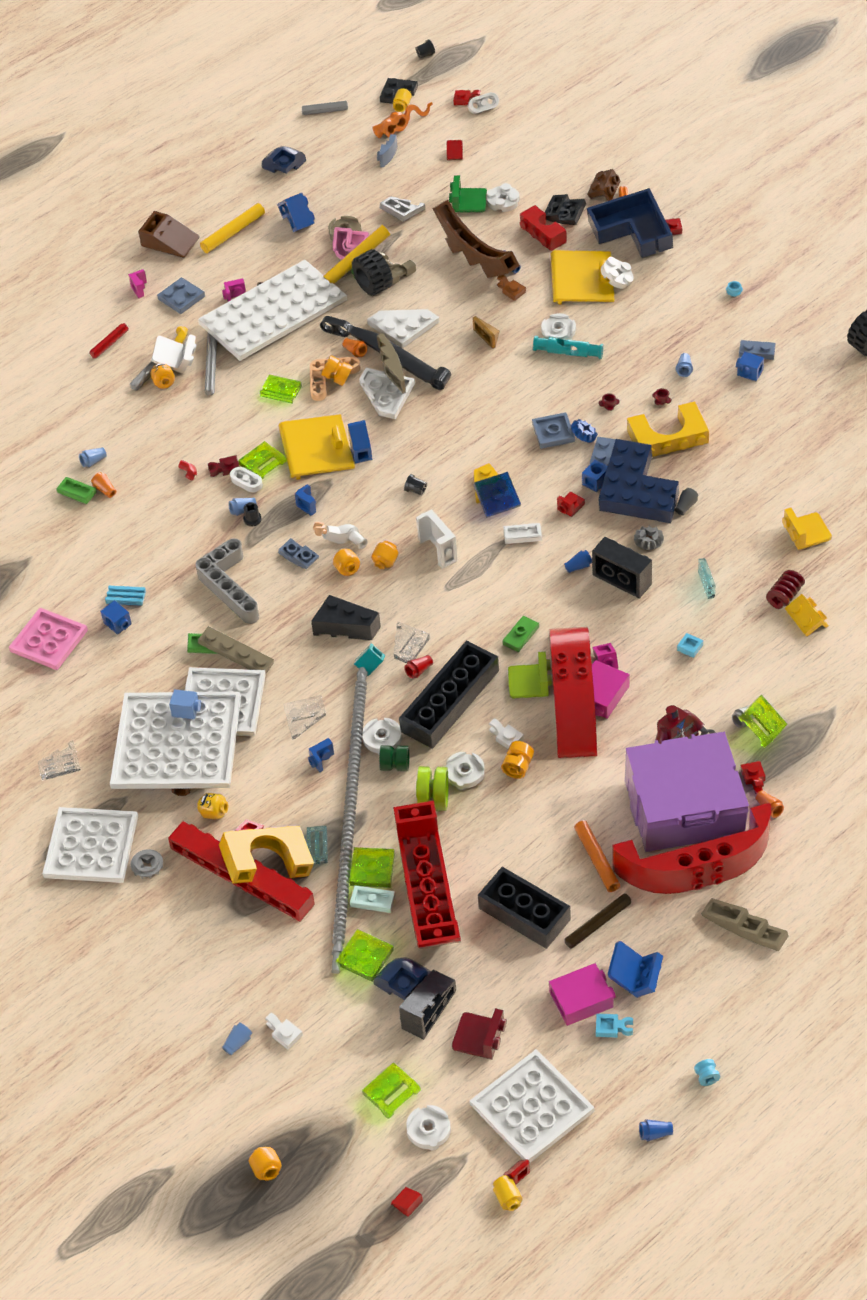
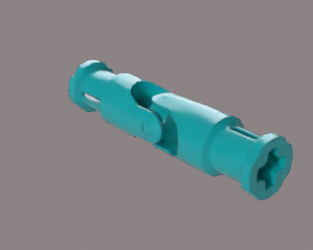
[533,336,604,359]

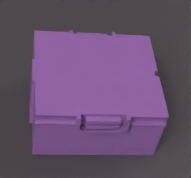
[624,731,749,852]

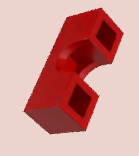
[519,205,567,251]

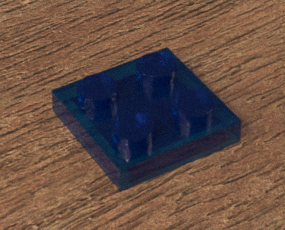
[473,472,521,518]

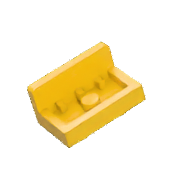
[784,594,829,637]

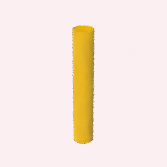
[200,203,265,253]
[323,225,391,284]

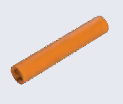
[574,820,620,892]

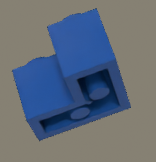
[277,193,315,233]

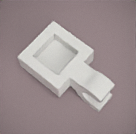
[489,718,524,749]
[265,1013,303,1050]

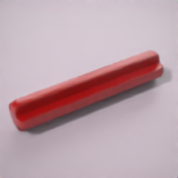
[89,323,129,358]

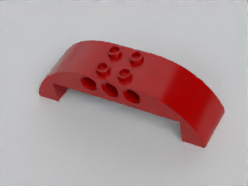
[549,627,597,758]
[393,801,461,949]
[612,803,771,894]

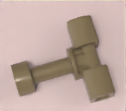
[380,252,416,285]

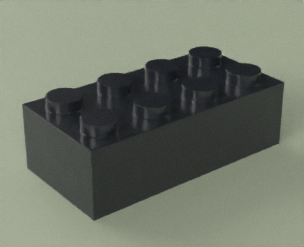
[478,866,571,949]

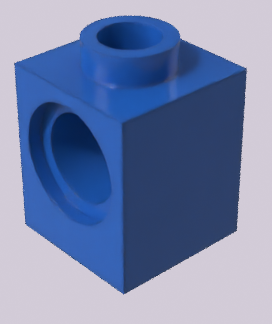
[736,352,764,381]
[582,460,608,493]
[100,600,132,635]

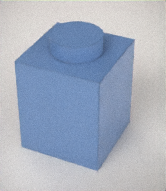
[169,689,201,719]

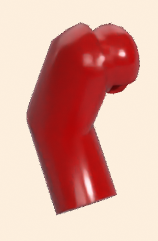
[178,460,197,480]

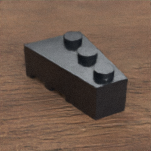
[311,595,381,640]
[399,969,456,1040]

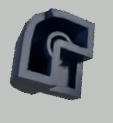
[261,146,306,174]
[373,957,431,1001]

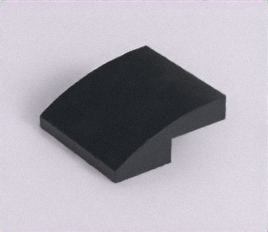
[545,194,586,225]

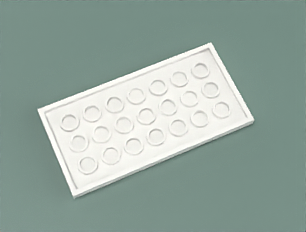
[198,260,347,361]

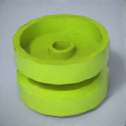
[416,766,449,811]

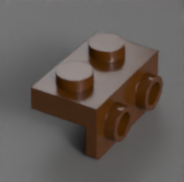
[587,169,621,201]

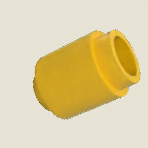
[393,89,412,112]
[493,1175,523,1211]

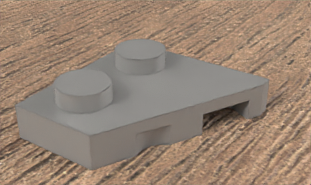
[380,196,425,222]

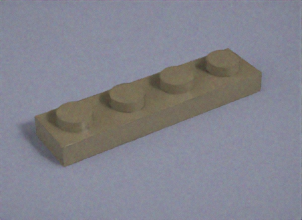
[198,626,274,674]

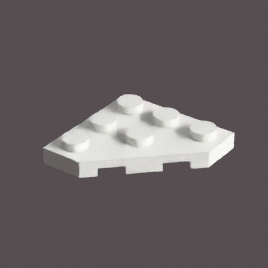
[367,309,440,348]
[359,368,415,420]

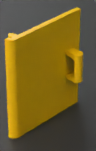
[550,250,615,305]
[278,414,355,480]

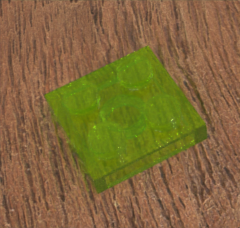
[349,847,395,888]
[336,929,394,982]

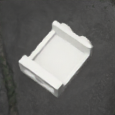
[416,509,458,569]

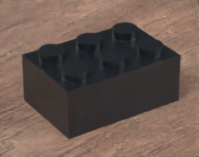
[592,537,652,599]

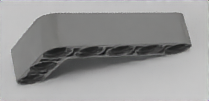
[195,538,259,624]

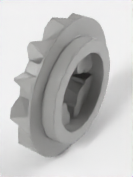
[634,525,664,550]
[131,849,163,879]

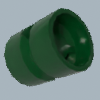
[379,745,410,771]

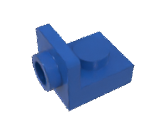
[295,484,316,516]
[308,738,334,773]

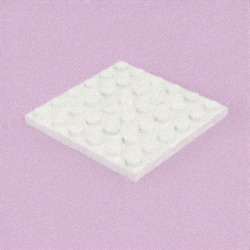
[110,692,241,789]

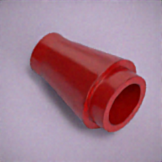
[404,655,433,678]

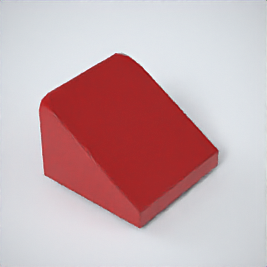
[446,140,463,160]
[503,1159,530,1185]
[391,1187,423,1217]

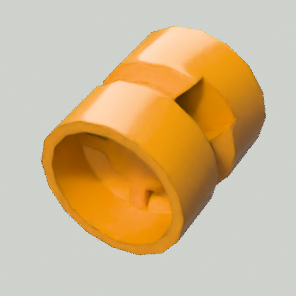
[321,355,353,386]
[501,741,534,779]

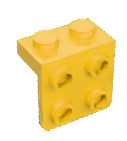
[782,507,832,550]

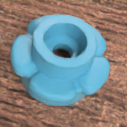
[726,281,743,297]

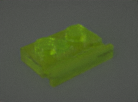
[260,375,302,404]

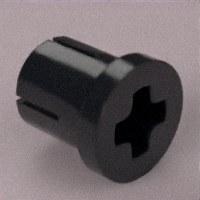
[415,39,435,58]
[404,474,427,495]
[243,502,262,527]

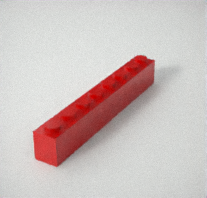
[168,821,315,922]

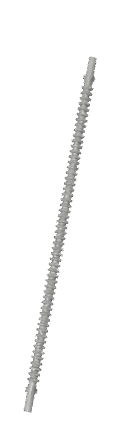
[332,667,367,974]

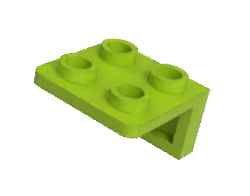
[508,651,552,699]

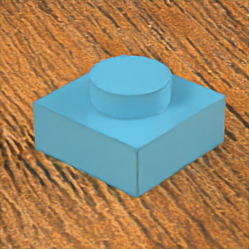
[677,633,703,658]

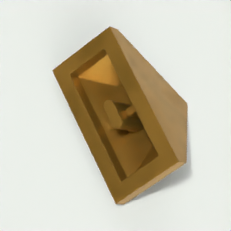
[473,316,500,349]

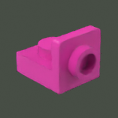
[128,269,147,299]
[222,278,246,302]
[592,643,619,669]

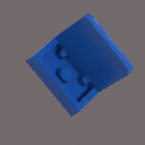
[608,941,663,998]

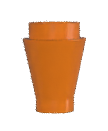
[342,338,367,357]
[91,472,117,498]
[755,790,784,818]

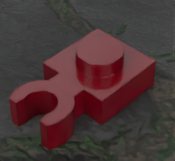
[208,455,240,477]

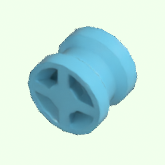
[694,1059,720,1086]

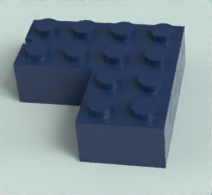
[587,188,673,258]
[598,439,679,524]

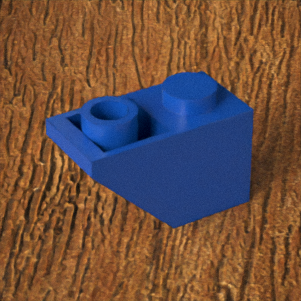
[347,420,373,464]

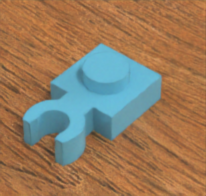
[596,1014,633,1038]

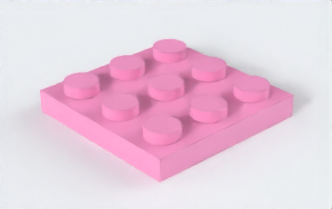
[9,608,88,670]

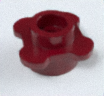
[652,388,672,405]
[599,393,620,411]

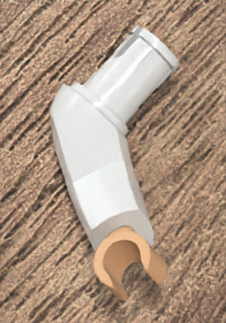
[313,522,368,549]

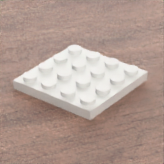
[185,667,266,736]
[42,807,138,883]
[470,1049,595,1163]

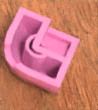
[333,227,369,260]

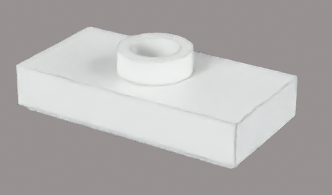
[503,523,542,544]

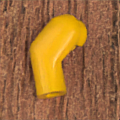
[174,326,188,344]

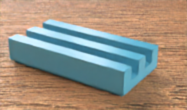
[105,585,146,606]

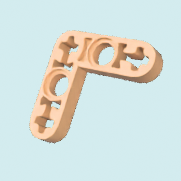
[310,357,361,401]

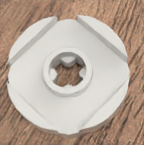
[487,183,520,212]
[601,257,633,289]
[541,313,576,340]
[362,718,402,754]
[445,752,484,790]
[406,1105,451,1151]

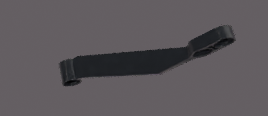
[320,316,451,390]

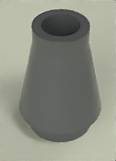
[675,488,698,515]

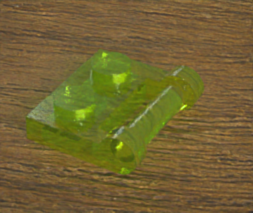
[238,441,287,479]
[738,695,787,747]
[362,1062,421,1119]

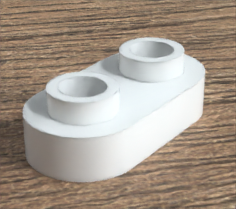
[468,92,499,114]
[230,467,263,492]

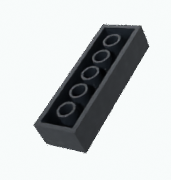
[399,640,499,749]

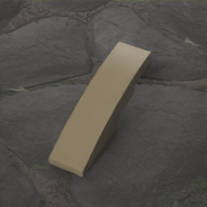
[377,333,406,394]
[701,898,789,951]

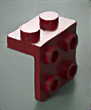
[452,1008,507,1060]

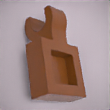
[497,275,526,301]

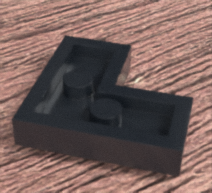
[380,78,418,104]

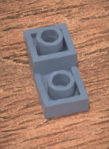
[377,134,398,167]
[278,538,319,569]

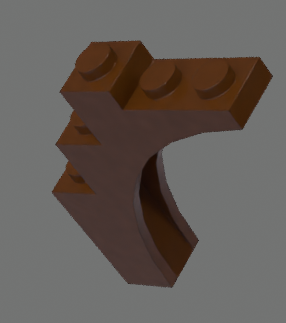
[432,199,520,278]

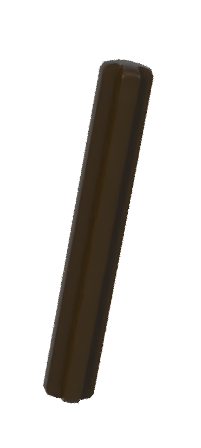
[565,893,632,949]

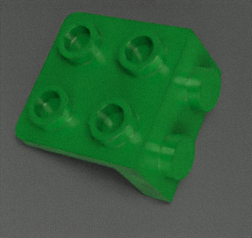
[449,175,487,213]

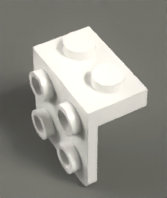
[152,334,197,373]

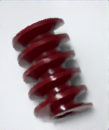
[766,570,805,609]

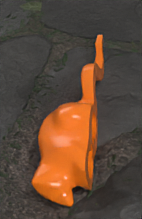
[372,102,433,139]

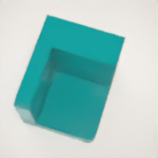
[354,643,385,676]

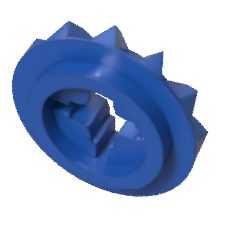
[571,419,598,443]

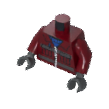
[655,705,716,744]

